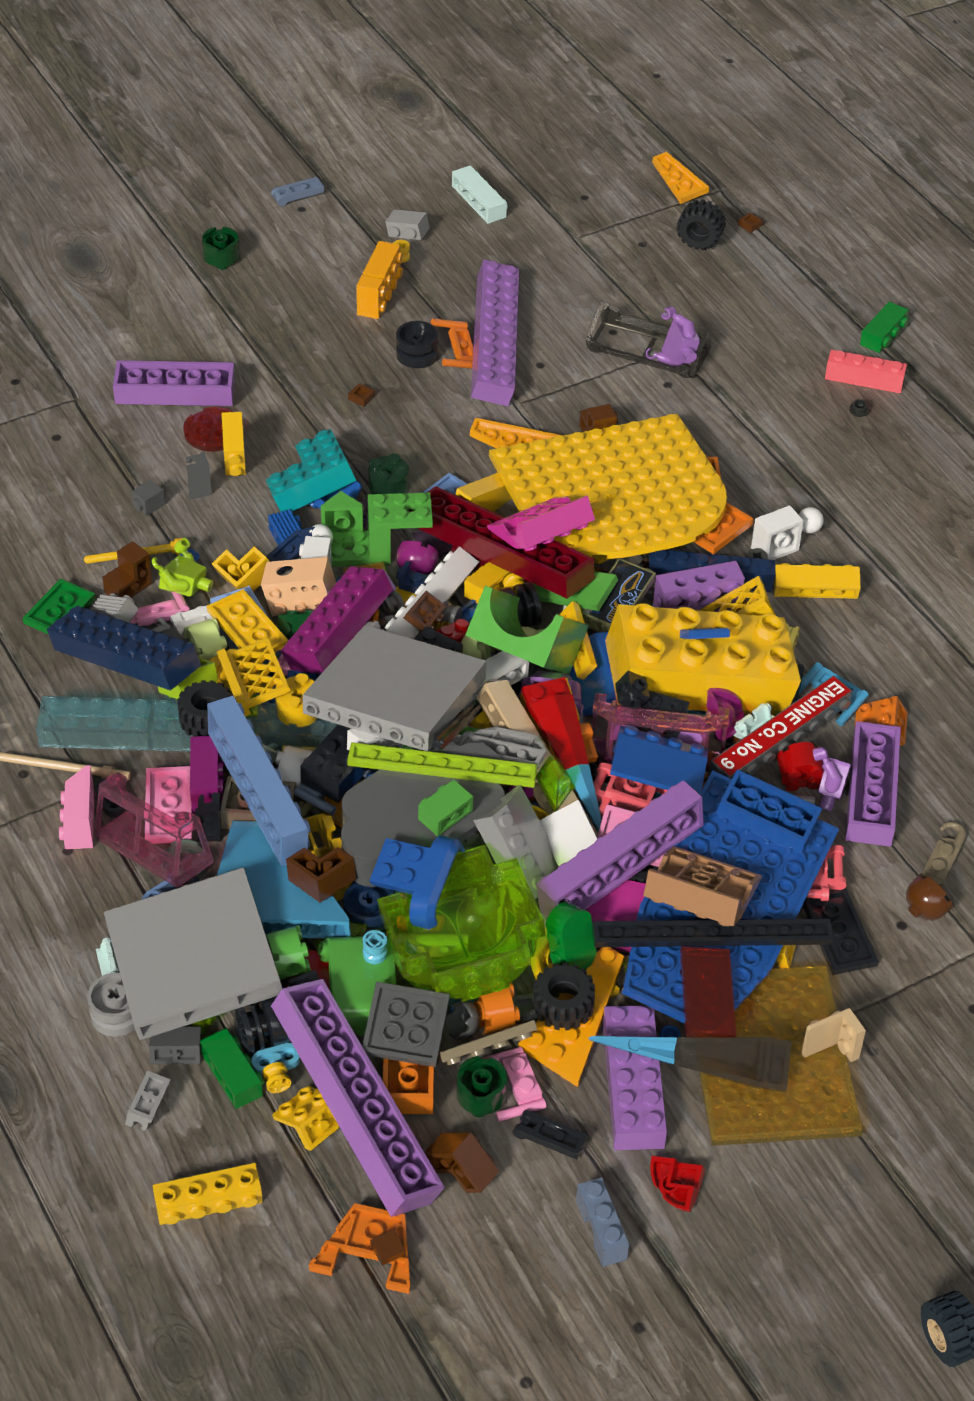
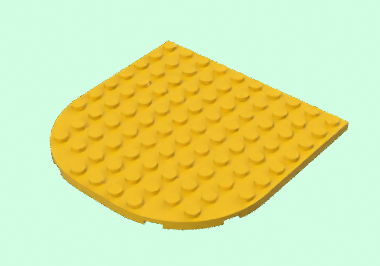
[489,414,727,559]

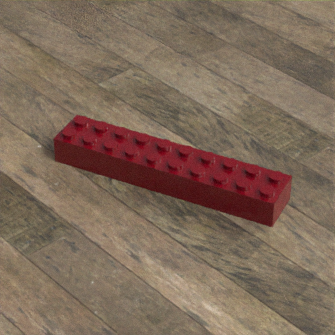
[408,486,594,599]

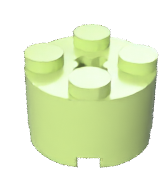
[183,618,227,660]

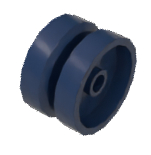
[343,882,396,936]

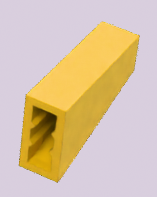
[455,473,512,512]

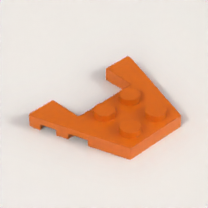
[309,1203,410,1294]

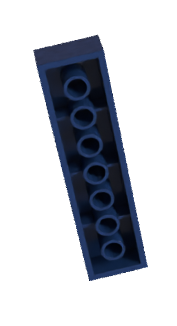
[46,606,201,691]

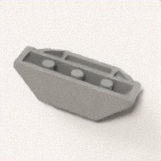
[457,727,548,769]

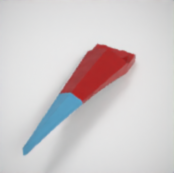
[521,677,602,832]

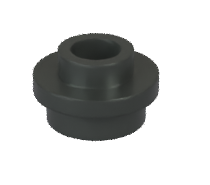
[849,399,869,417]

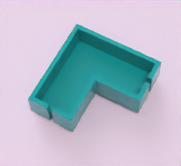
[265,428,356,512]

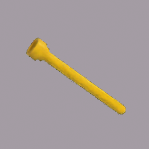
[84,538,182,564]

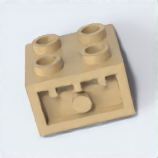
[802,1008,866,1062]

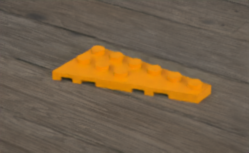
[470,418,563,448]
[518,947,624,1087]

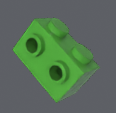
[418,780,473,837]

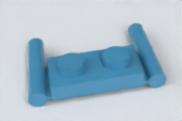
[799,662,869,726]

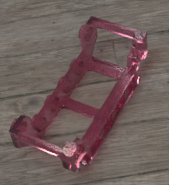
[592,693,730,772]

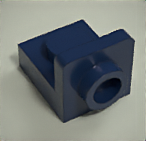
[396,561,428,593]

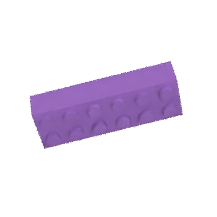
[113,360,235,406]
[845,721,901,847]
[603,1006,667,1150]

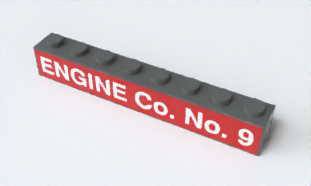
[708,675,853,779]

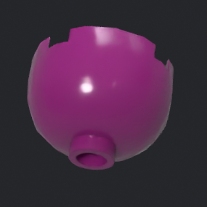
[396,541,439,575]

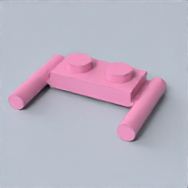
[130,592,189,626]
[481,1047,546,1122]

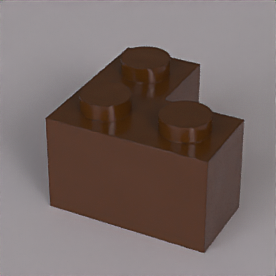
[579,404,618,432]
[102,541,153,598]
[286,847,356,903]
[424,1132,499,1193]

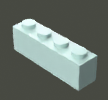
[452,165,508,224]

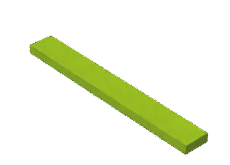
[347,742,537,788]

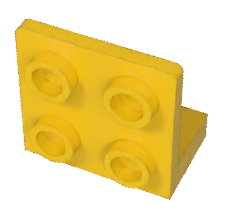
[272,1086,340,1151]

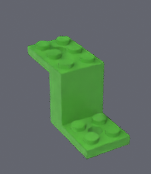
[331,493,433,567]

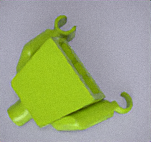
[152,538,213,596]

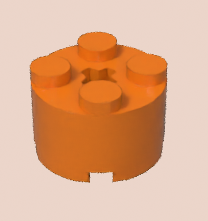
[474,981,520,1035]

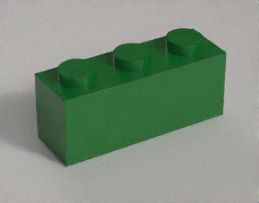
[860,301,909,354]
[200,1028,264,1109]

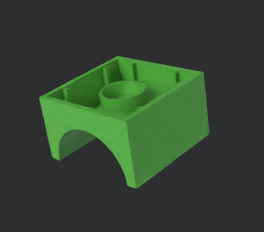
[466,586,589,674]

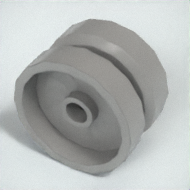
[87,972,135,1037]

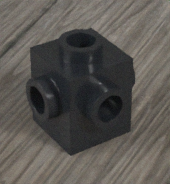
[615,671,650,711]

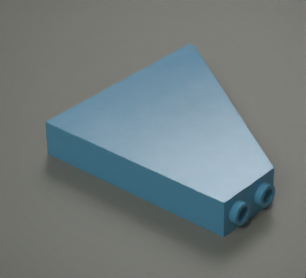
[217,821,351,939]

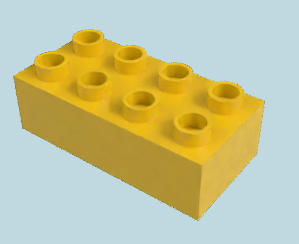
[605,604,801,716]

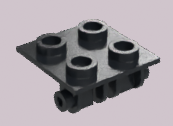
[634,691,689,739]

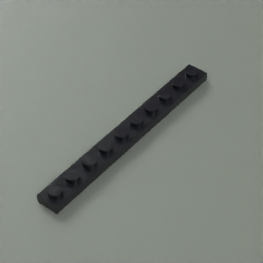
[591,919,834,948]

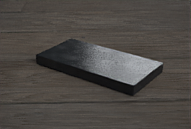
[802,888,879,975]

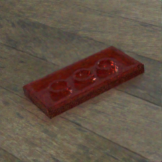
[680,946,736,1040]

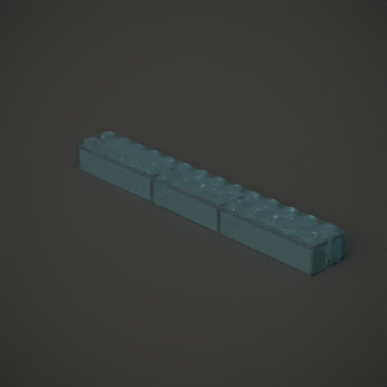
[36,696,337,751]

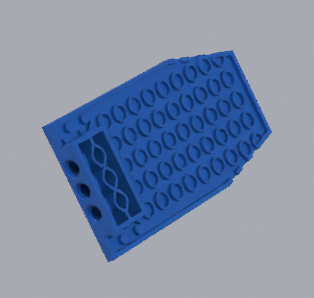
[622,769,839,1036]

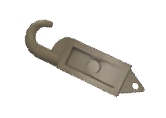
[922,822,966,885]

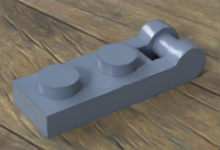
[271,177,324,206]

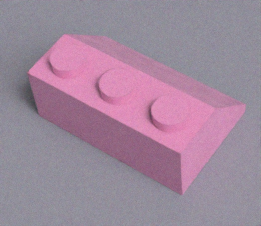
[59,765,95,849]

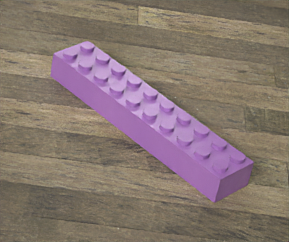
[471,259,519,406]
[271,979,445,1217]

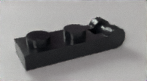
[512,1110,588,1160]

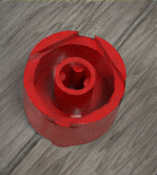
[777,742,824,792]

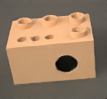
[261,557,336,616]

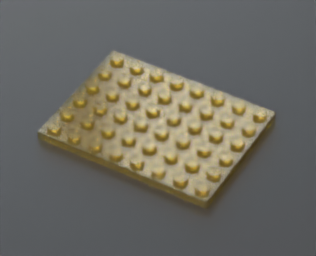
[691,966,863,1146]

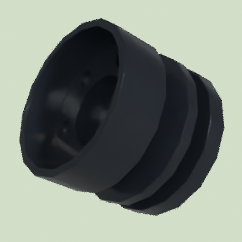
[497,582,542,627]
[234,996,290,1055]

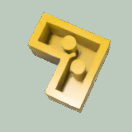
[212,547,270,592]

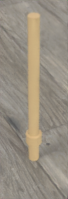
[0,752,131,780]

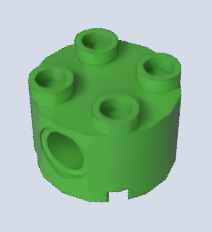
[265,925,311,980]

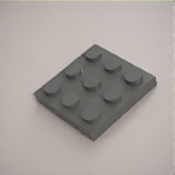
[362,982,450,1067]

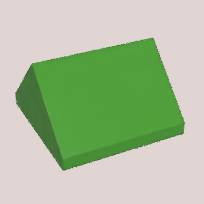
[321,491,363,532]

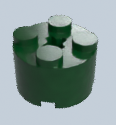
[202,227,240,270]
[456,1056,507,1118]

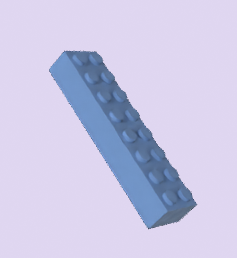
[207,696,311,867]

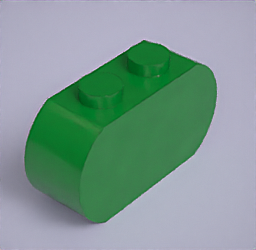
[546,902,597,970]

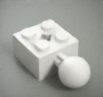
[751,506,824,560]
[299,524,333,568]

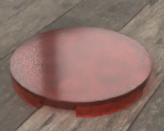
[183,407,232,452]

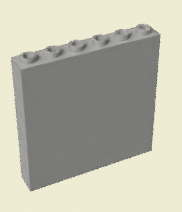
[303,625,486,751]
[104,867,282,1040]

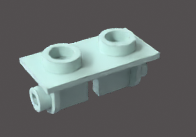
[733,703,774,739]
[96,938,120,976]

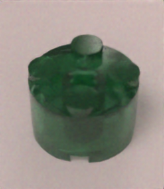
[368,453,409,494]

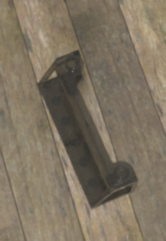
[585,301,711,379]

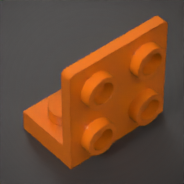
[854,696,908,746]

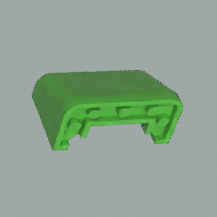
[317,936,396,1036]

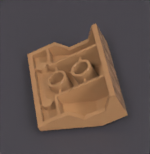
[643,846,762,927]

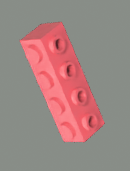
[825,350,907,393]

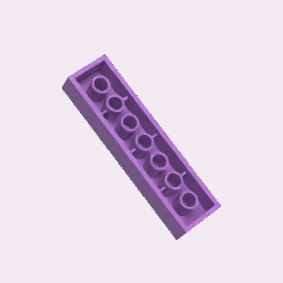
[536,780,703,918]

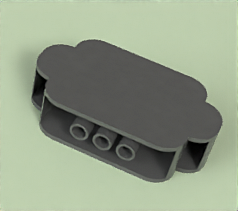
[341,741,505,887]

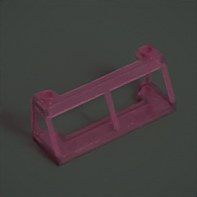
[95,772,214,888]

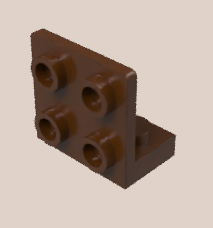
[403,590,446,637]

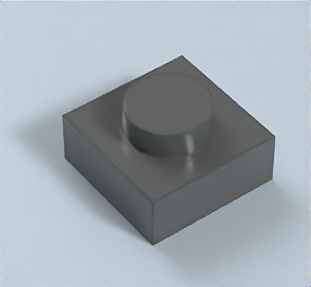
[512,993,538,1022]

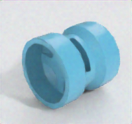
[363,930,387,964]

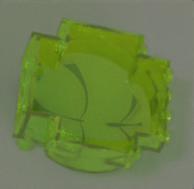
[377,845,546,1002]

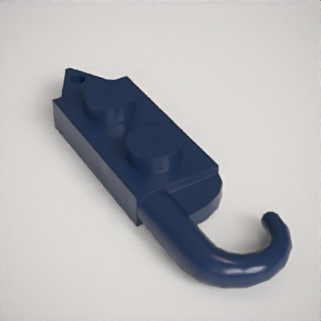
[267,527,315,574]

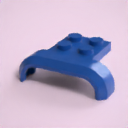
[369,835,465,929]

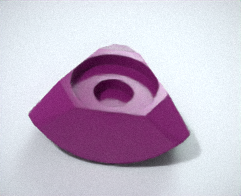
[706,688,744,740]

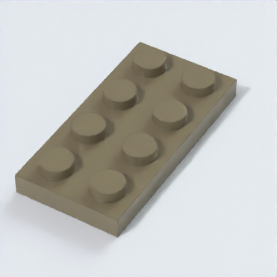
[437,1020,537,1066]

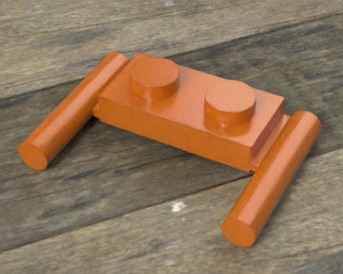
[431,318,474,369]

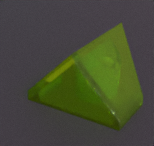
[536,755,576,812]

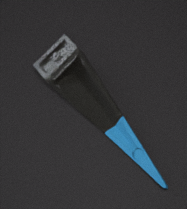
[588,1036,791,1092]

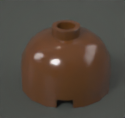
[906,873,953,921]

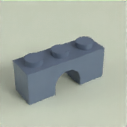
[576,1178,629,1267]

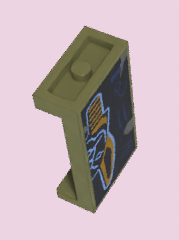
[582,558,656,633]

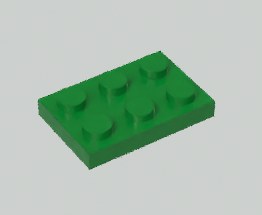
[23,579,96,635]

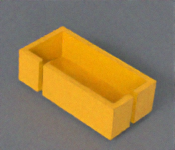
[356,241,403,319]

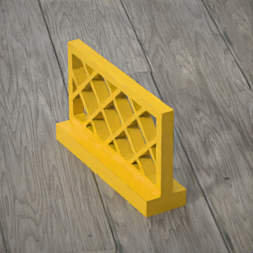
[698,576,776,616]
[217,638,290,717]

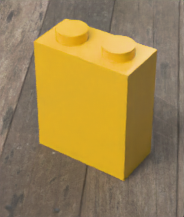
[222,412,246,476]

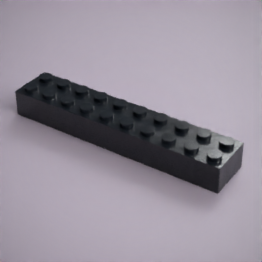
[300,626,463,803]

